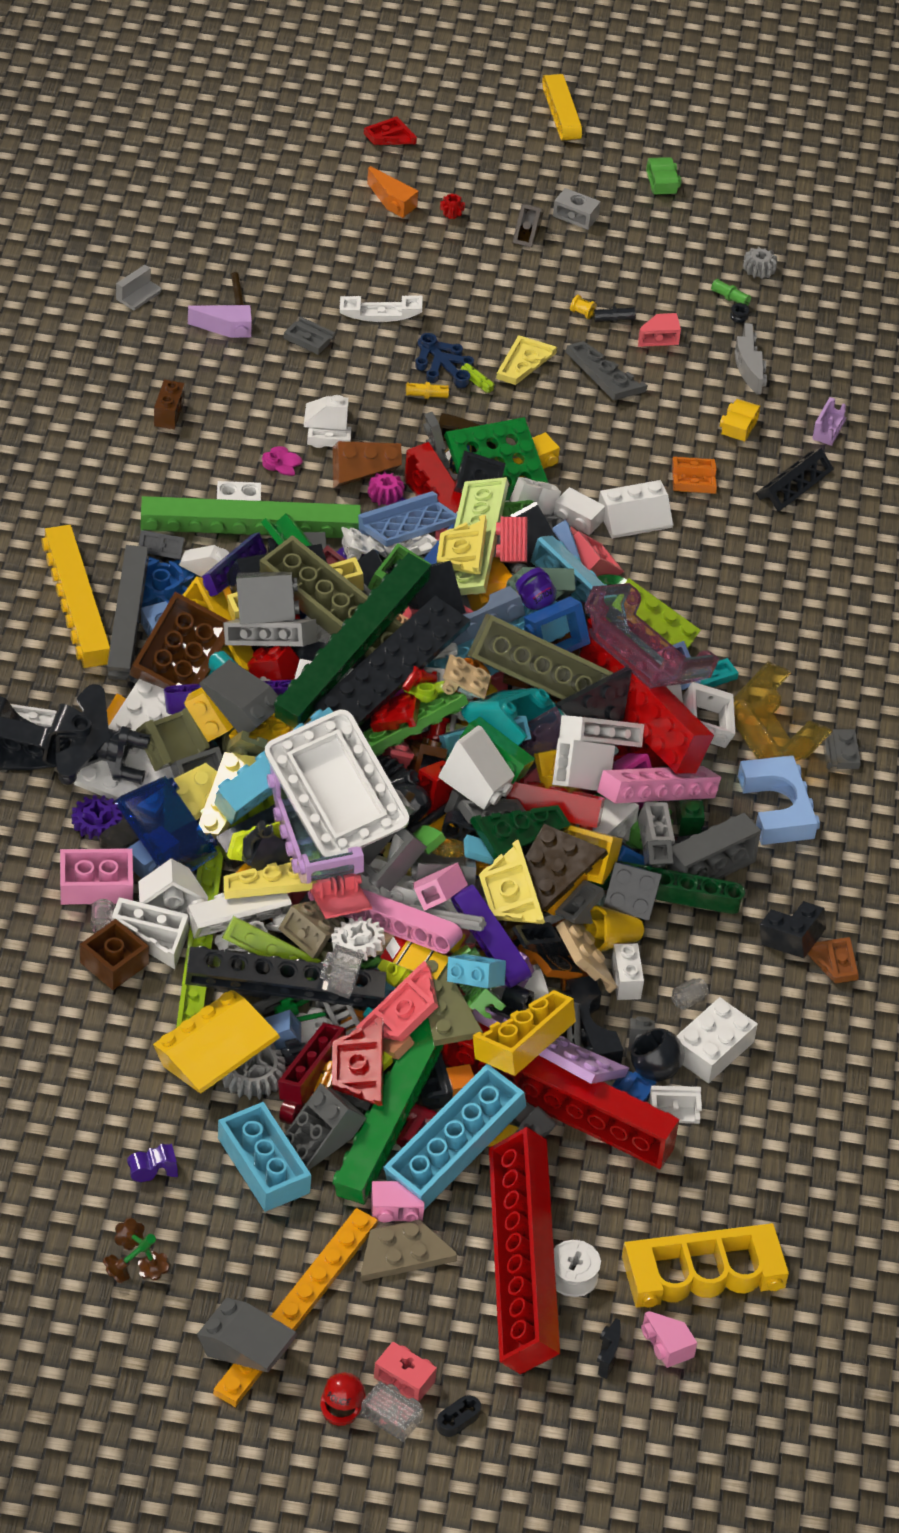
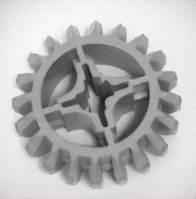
[221,1044,286,1100]

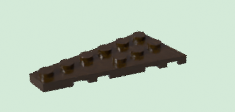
[475,824,608,951]

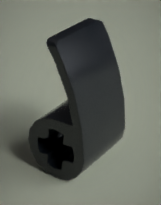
[489,985,534,1019]

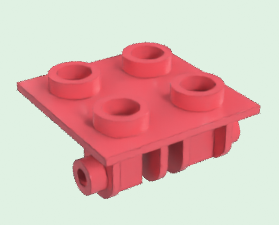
[310,873,372,919]

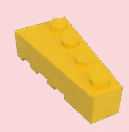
[473,990,576,1076]

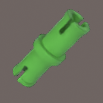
[711,279,751,306]

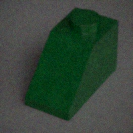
[674,799,705,836]

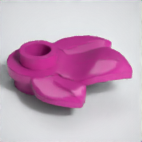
[262,446,303,476]

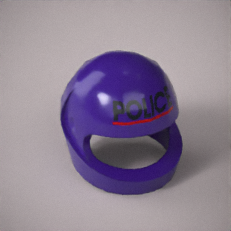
[515,567,557,611]

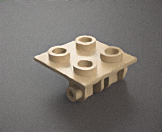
[442,654,491,700]

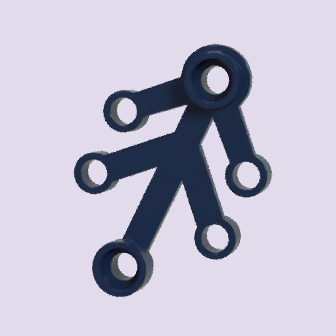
[415,333,474,389]

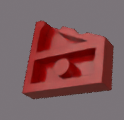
[364,116,417,145]

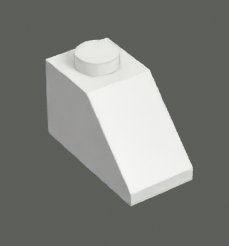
[179,545,229,577]

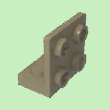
[278,900,346,958]

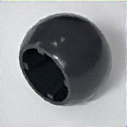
[630,1028,684,1082]

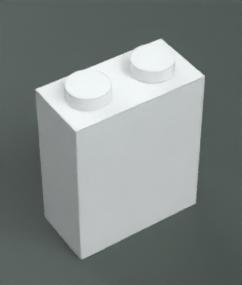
[552,738,615,791]

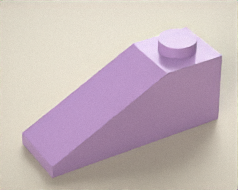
[188,305,252,338]

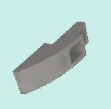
[735,323,767,395]

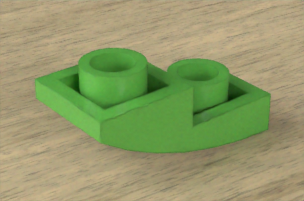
[412,825,446,855]

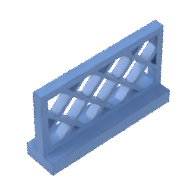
[358,491,457,547]

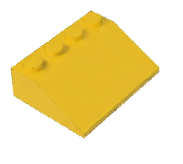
[153,990,280,1094]

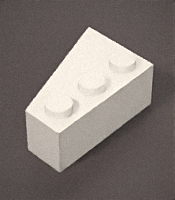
[112,897,190,969]

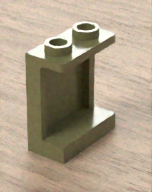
[136,708,210,772]

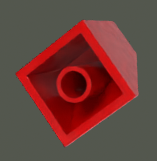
[247,646,299,681]

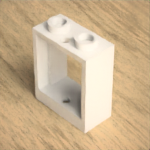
[683,682,735,748]

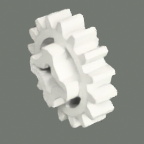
[331,917,385,962]

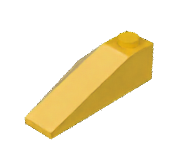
[563,825,623,884]

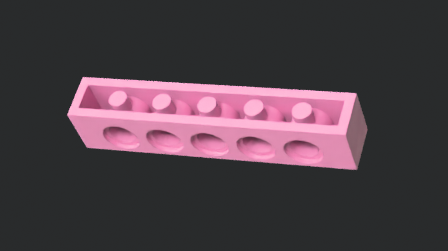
[597,766,721,804]

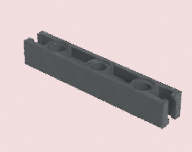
[107,545,149,680]

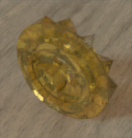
[432,838,465,858]

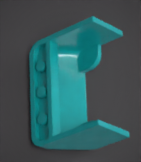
[461,688,565,746]

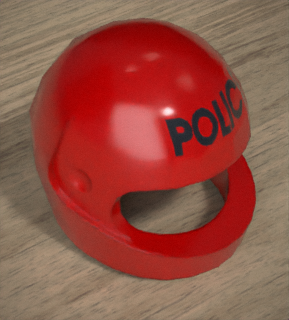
[320,1372,366,1426]

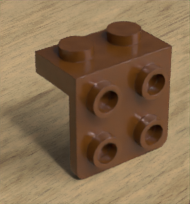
[406,737,448,773]

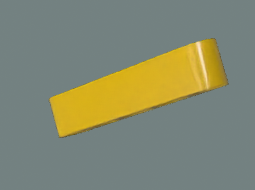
[542,74,582,141]

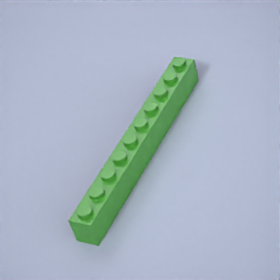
[141,496,360,538]

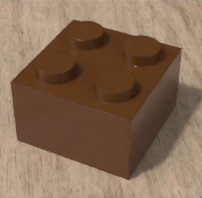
[80,919,149,990]

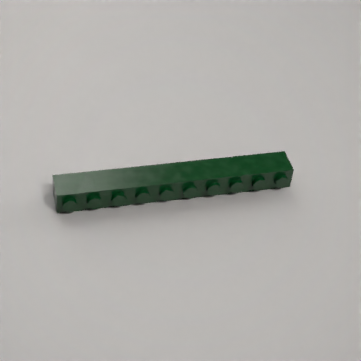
[274,552,431,728]

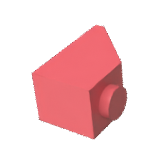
[638,313,681,347]

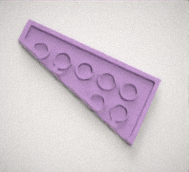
[472,1006,629,1084]

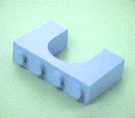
[738,755,820,845]

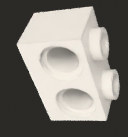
[217,481,261,501]
[611,943,644,1000]

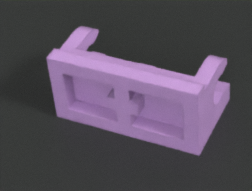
[812,397,846,446]

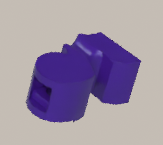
[127,1144,178,1182]

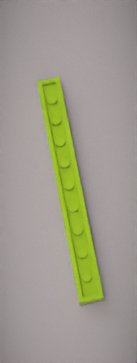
[176,845,224,1028]

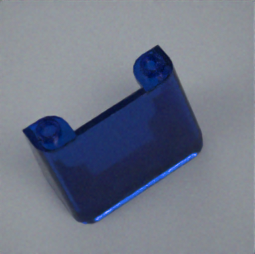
[114,776,218,872]

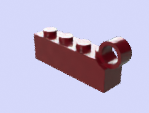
[278,1022,346,1125]

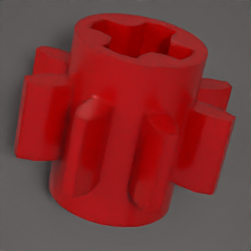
[440,194,465,219]

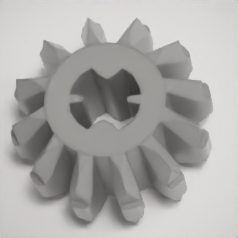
[743,246,777,279]

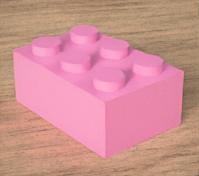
[60,849,133,905]

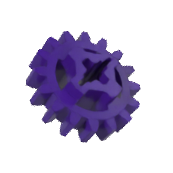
[71,795,123,840]

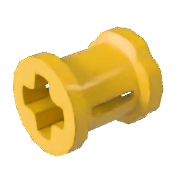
[570,294,597,319]

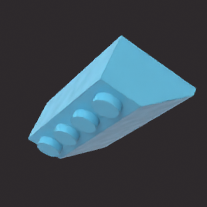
[531,536,615,618]

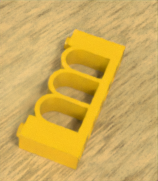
[622,1223,789,1308]

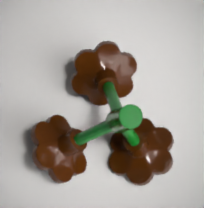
[103,1217,170,1283]

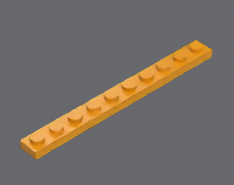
[213,1208,378,1407]

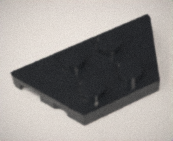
[556,667,632,721]

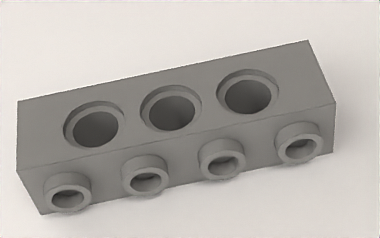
[224,618,318,646]

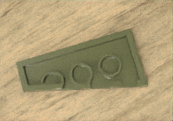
[426,960,483,1046]

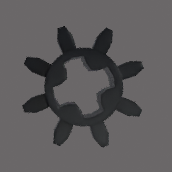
[280,1038,306,1067]

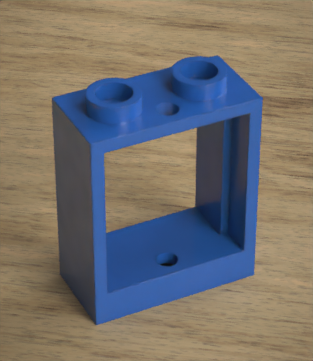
[524,597,591,652]

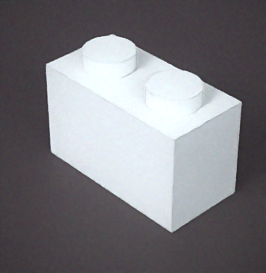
[554,487,605,535]

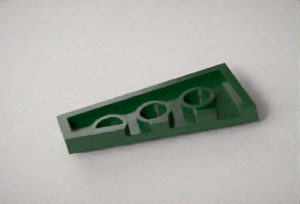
[470,805,571,860]

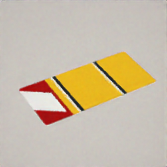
[380,936,448,980]

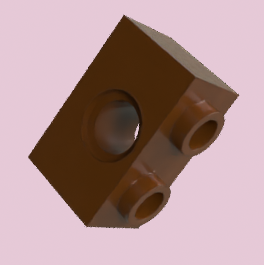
[154,379,185,430]

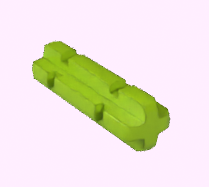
[461,363,495,393]

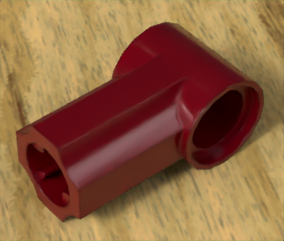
[397,1103,437,1149]

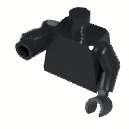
[242,820,292,871]

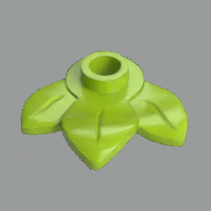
[402,681,444,703]

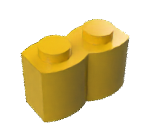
[719,399,761,441]

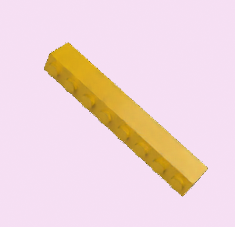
[41,525,110,668]

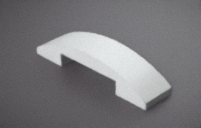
[340,296,423,322]

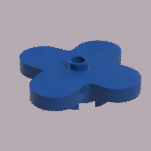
[142,556,197,607]

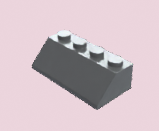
[666,813,761,879]

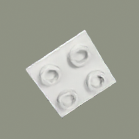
[341,527,387,560]

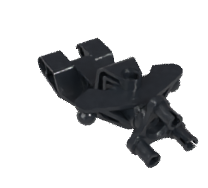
[0,684,151,785]

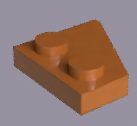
[807,937,859,983]

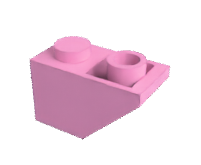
[413,862,468,911]
[371,1181,424,1223]
[641,1311,697,1368]

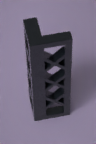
[756,448,834,511]

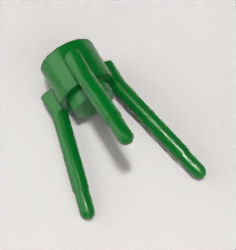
[274,978,326,1022]

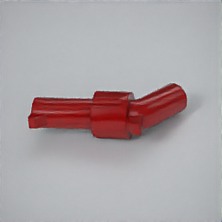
[402,666,438,692]

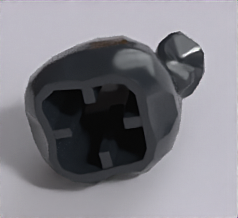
[390,769,432,826]

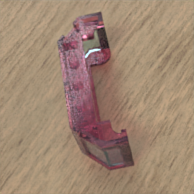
[584,583,719,688]

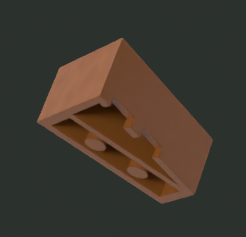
[333,441,402,489]

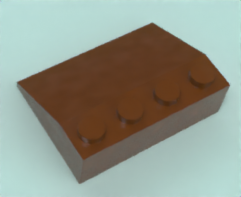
[129,592,229,689]

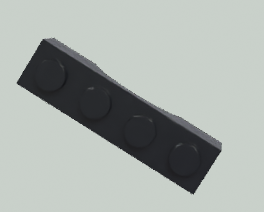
[562,976,624,1064]

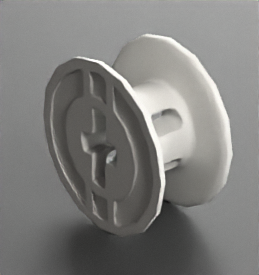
[554,1240,601,1297]

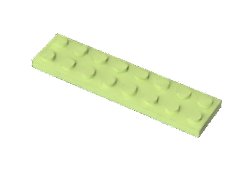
[454,477,509,595]

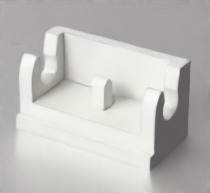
[649,1086,702,1124]

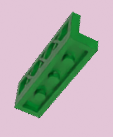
[261,513,313,546]

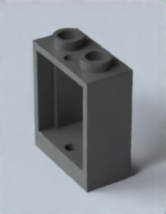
[361,827,427,892]
[411,851,476,887]

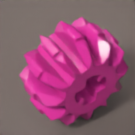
[368,471,405,506]

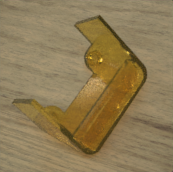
[733,661,833,761]

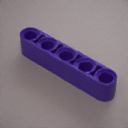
[451,884,532,988]

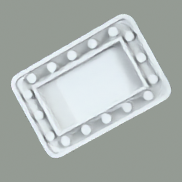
[265,710,409,860]

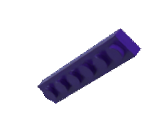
[202,532,267,597]

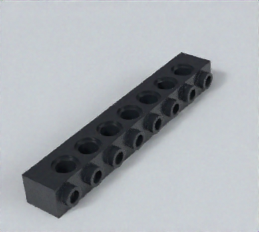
[185,946,386,1009]

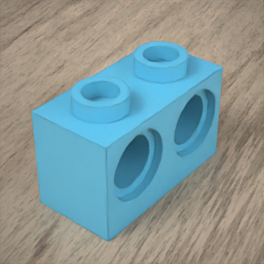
[447,954,506,988]

